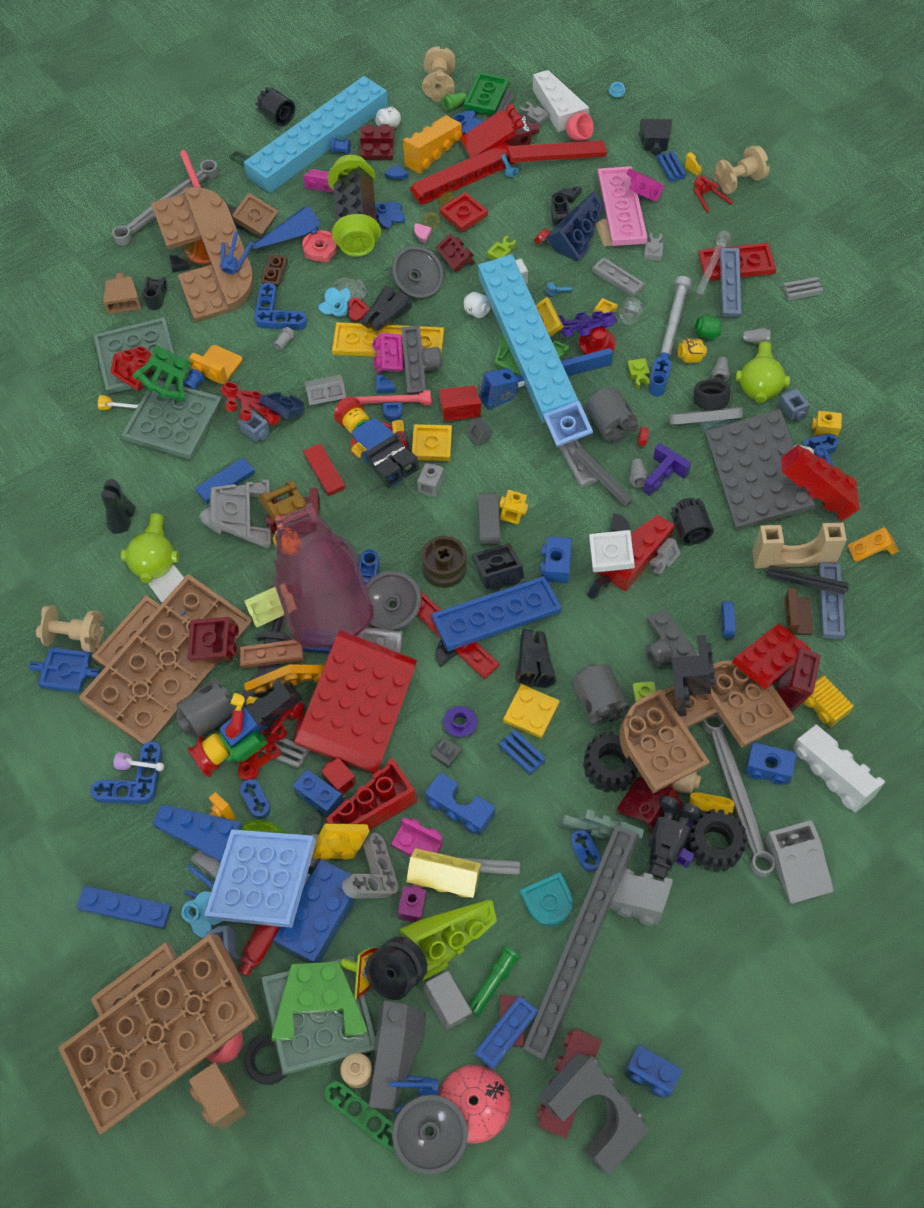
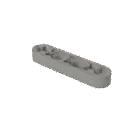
[669,407,743,424]

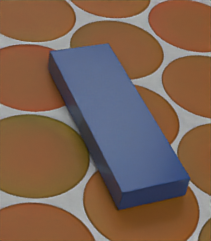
[561,348,613,376]
[195,458,255,504]
[474,996,538,1070]

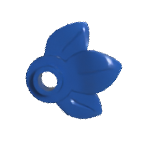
[453,110,484,134]
[375,201,405,229]

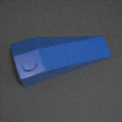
[252,206,321,249]

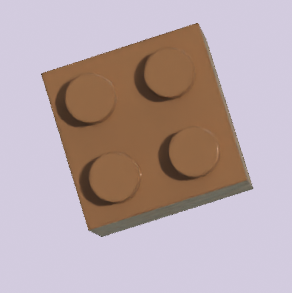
[189,1063,248,1131]

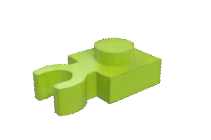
[487,236,516,260]
[627,358,650,390]

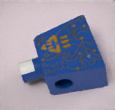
[479,368,525,410]

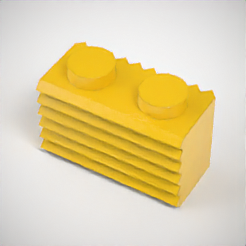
[804,675,854,727]

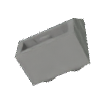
[764,820,834,905]

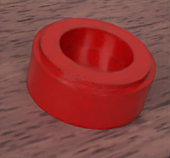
[534,228,550,245]
[637,427,649,447]

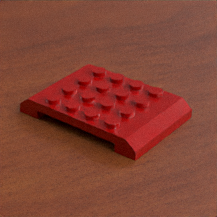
[294,630,417,775]

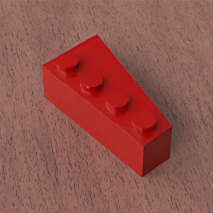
[781,445,860,522]
[596,515,675,592]
[326,757,418,831]

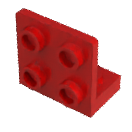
[110,346,154,391]
[439,385,481,421]

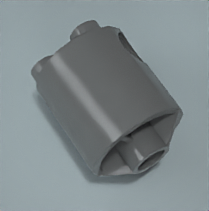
[586,387,639,444]
[572,664,629,726]
[176,678,237,738]

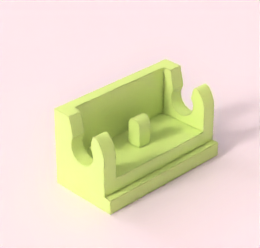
[245,584,294,628]

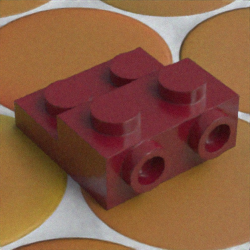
[360,124,395,160]
[187,617,239,663]

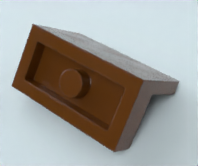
[784,589,813,635]

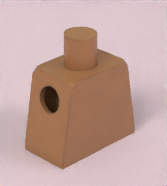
[103,273,142,314]

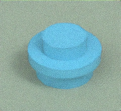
[609,82,625,98]

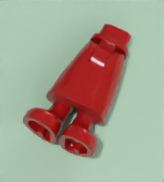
[238,924,280,977]

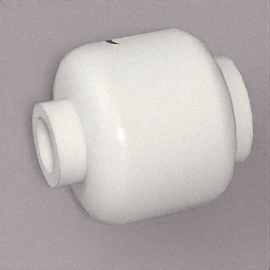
[375,107,401,129]
[463,292,491,318]

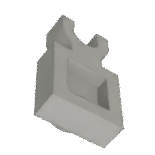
[519,102,550,127]
[644,233,664,261]
[649,538,681,575]

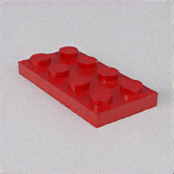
[698,243,776,281]
[732,623,812,690]

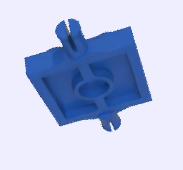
[29,647,101,693]

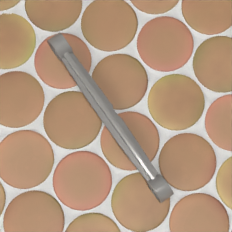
[112,160,218,246]
[702,714,775,877]

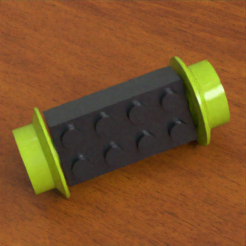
[328,155,381,257]

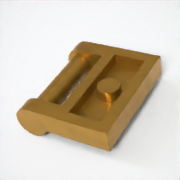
[259,481,309,526]

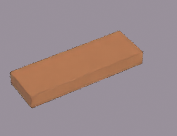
[240,639,304,669]

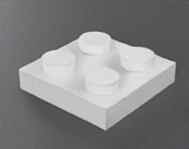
[589,530,635,572]

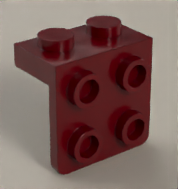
[617,777,683,834]

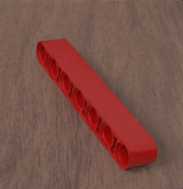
[410,143,516,205]

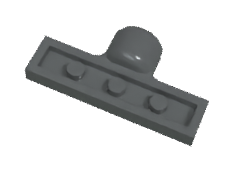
[401,325,442,395]
[645,610,698,667]

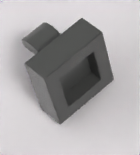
[467,418,493,446]
[431,737,461,768]

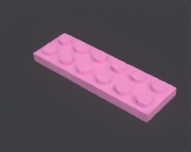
[597,166,647,246]

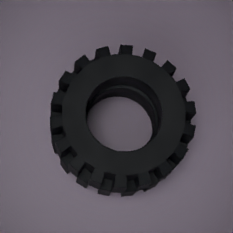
[583,731,638,792]
[687,809,747,872]

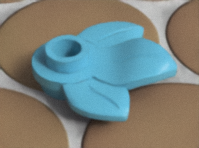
[318,287,351,317]
[181,891,222,938]

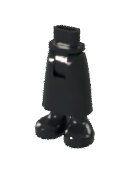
[648,796,701,880]

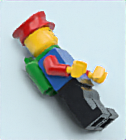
[334,397,419,488]
[187,679,303,777]

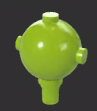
[735,341,790,403]
[121,513,179,583]

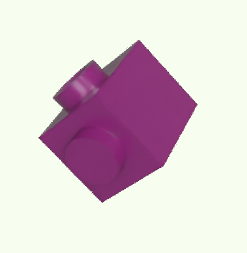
[398,885,427,922]

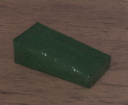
[229,150,251,167]

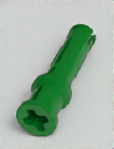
[469,946,521,1017]

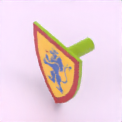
[341,947,379,1000]

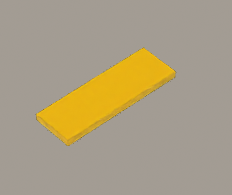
[332,322,444,358]

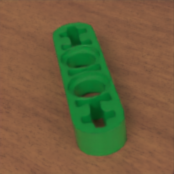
[324,1081,396,1153]

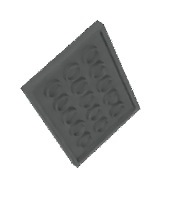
[705,409,815,531]

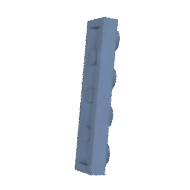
[720,248,741,317]
[818,562,845,639]

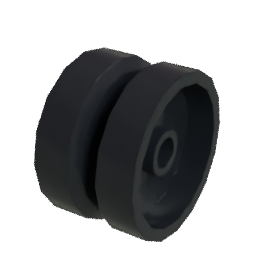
[366,936,428,1000]

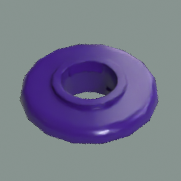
[443,706,477,737]

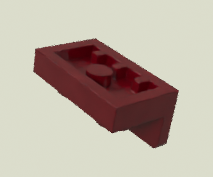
[435,233,476,272]

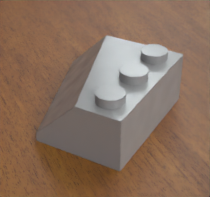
[609,869,673,926]

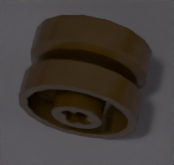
[422,536,467,588]

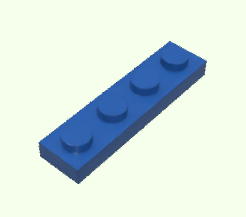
[76,886,172,930]

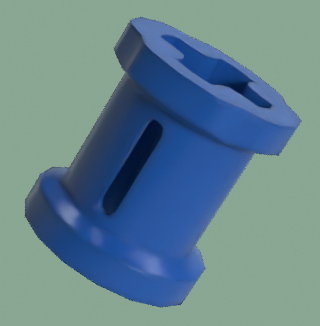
[331,137,351,155]
[183,369,205,390]

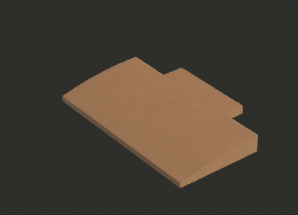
[79,574,253,745]
[58,934,259,1135]

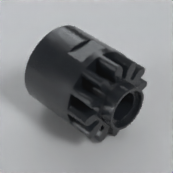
[255,87,296,127]
[670,497,714,545]

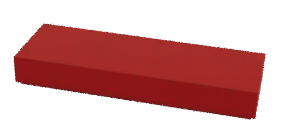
[303,443,346,496]

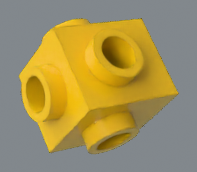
[499,490,528,525]

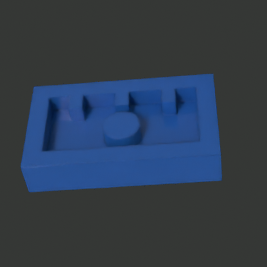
[625,1045,682,1098]

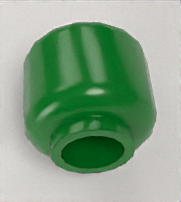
[694,314,723,341]

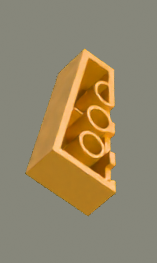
[403,115,462,174]

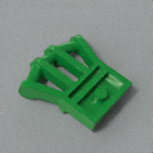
[133,345,190,402]

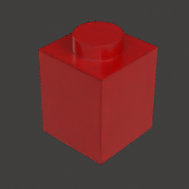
[321,758,357,795]

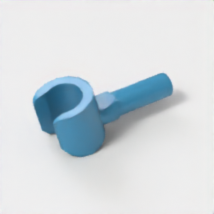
[501,154,519,178]
[546,282,572,297]

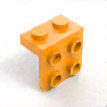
[189,345,243,385]

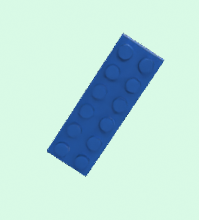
[432,576,562,651]

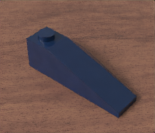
[546,191,604,261]

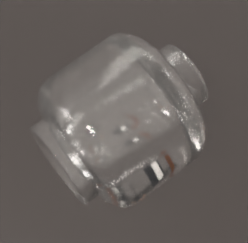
[619,298,645,325]

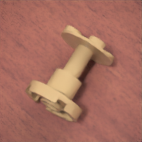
[422,47,456,102]
[713,145,770,195]
[36,605,104,653]

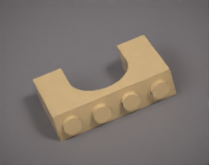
[752,523,847,569]

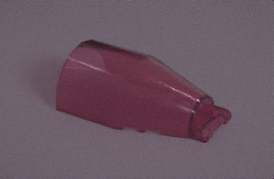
[274,503,374,648]

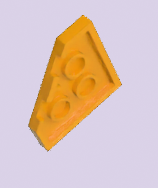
[244,665,325,694]

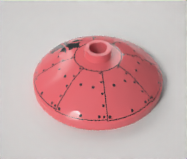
[438,1065,511,1143]

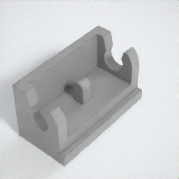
[305,374,346,405]
[422,971,472,1032]

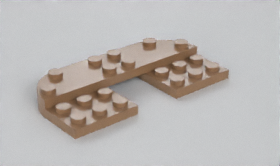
[151,187,254,322]
[619,661,795,793]

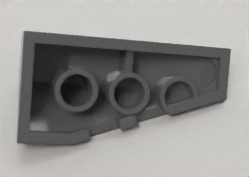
[368,1001,426,1111]

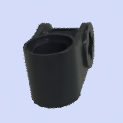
[551,192,570,226]
[143,276,167,310]

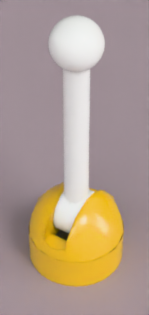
[98,395,139,411]

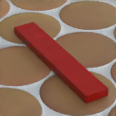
[507,140,607,163]
[417,590,500,680]

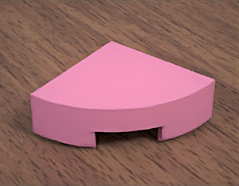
[414,223,432,244]

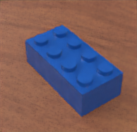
[273,859,359,963]

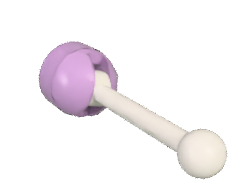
[114,752,164,771]

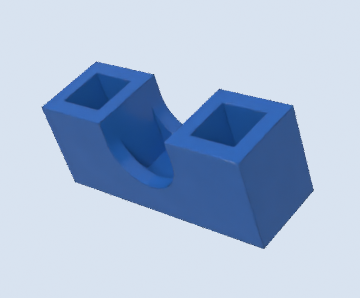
[425,773,496,836]

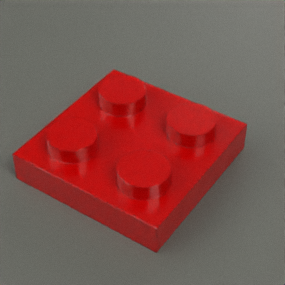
[439,192,488,232]

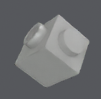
[417,463,444,497]

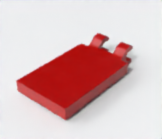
[460,104,525,158]

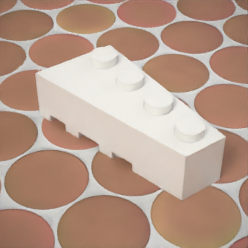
[533,70,589,132]
[793,725,885,813]

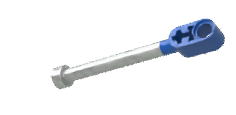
[649,276,693,396]

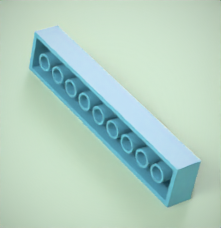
[244,76,388,194]
[478,254,578,423]

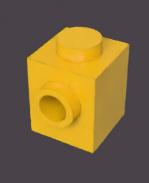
[811,411,842,438]

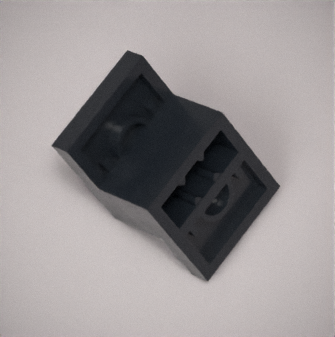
[672,635,715,716]

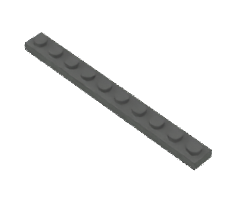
[523,825,639,1060]

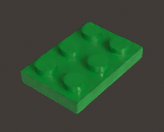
[464,72,509,115]

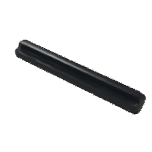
[767,566,849,595]

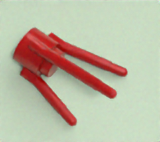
[694,175,733,213]
[267,702,306,749]

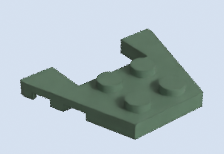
[557,809,644,839]

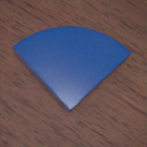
[384,164,408,180]
[376,375,395,394]

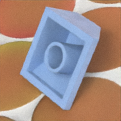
[543,400,593,447]

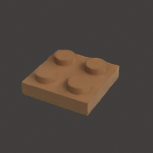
[232,192,278,238]

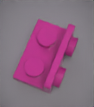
[627,168,665,201]
[303,169,334,193]
[372,333,403,374]
[391,817,443,857]

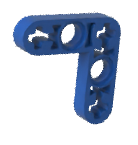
[255,283,307,330]
[90,741,163,804]

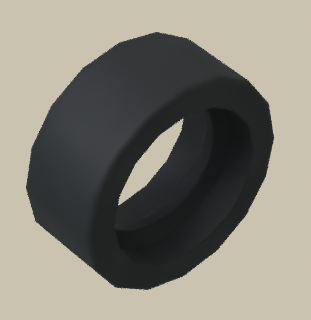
[693,379,731,410]
[244,1035,288,1085]

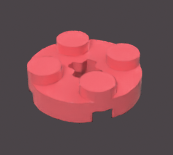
[302,230,338,263]

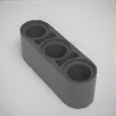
[478,493,500,544]

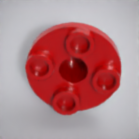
[579,326,616,355]

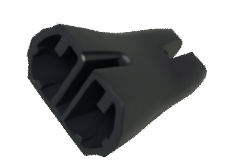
[361,286,412,332]
[101,479,136,534]
[515,629,556,688]

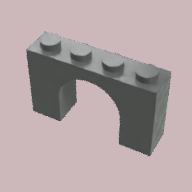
[538,1052,649,1176]

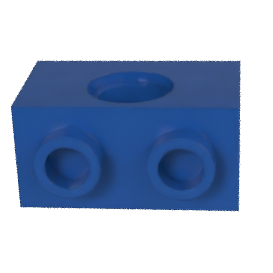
[541,537,572,583]
[744,742,796,785]
[293,769,344,817]

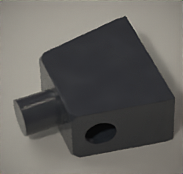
[639,119,672,156]

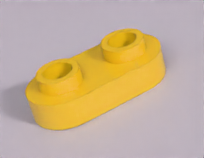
[689,792,735,815]

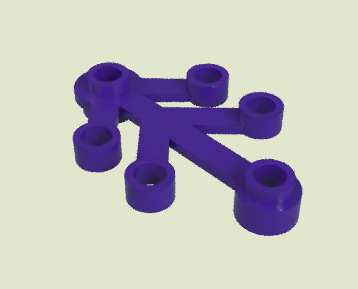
[558,311,617,337]

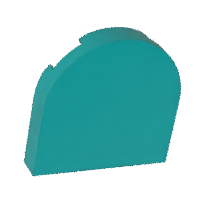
[519,872,573,926]

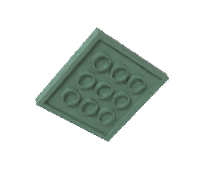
[94,317,175,394]
[121,379,223,460]
[261,956,375,1076]

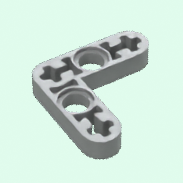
[342,833,399,898]

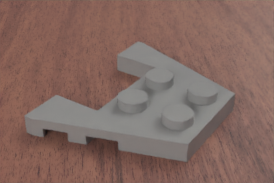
[210,480,271,548]

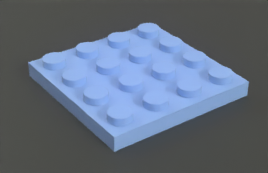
[204,829,316,928]

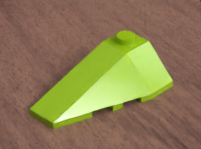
[399,899,497,981]

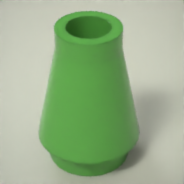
[442,92,467,111]

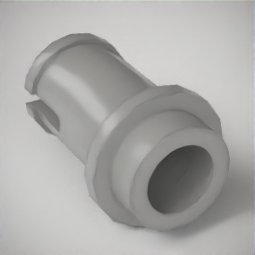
[273,327,295,351]

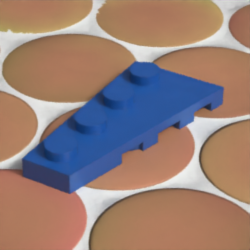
[153,804,243,863]

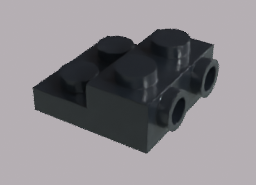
[472,543,524,590]

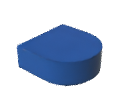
[383,402,402,422]

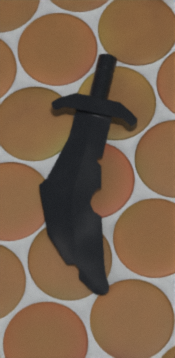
[241,616,292,707]

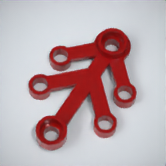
[220,382,281,425]
[238,719,288,781]

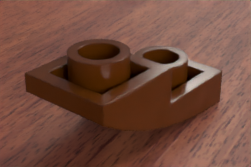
[261,254,288,286]

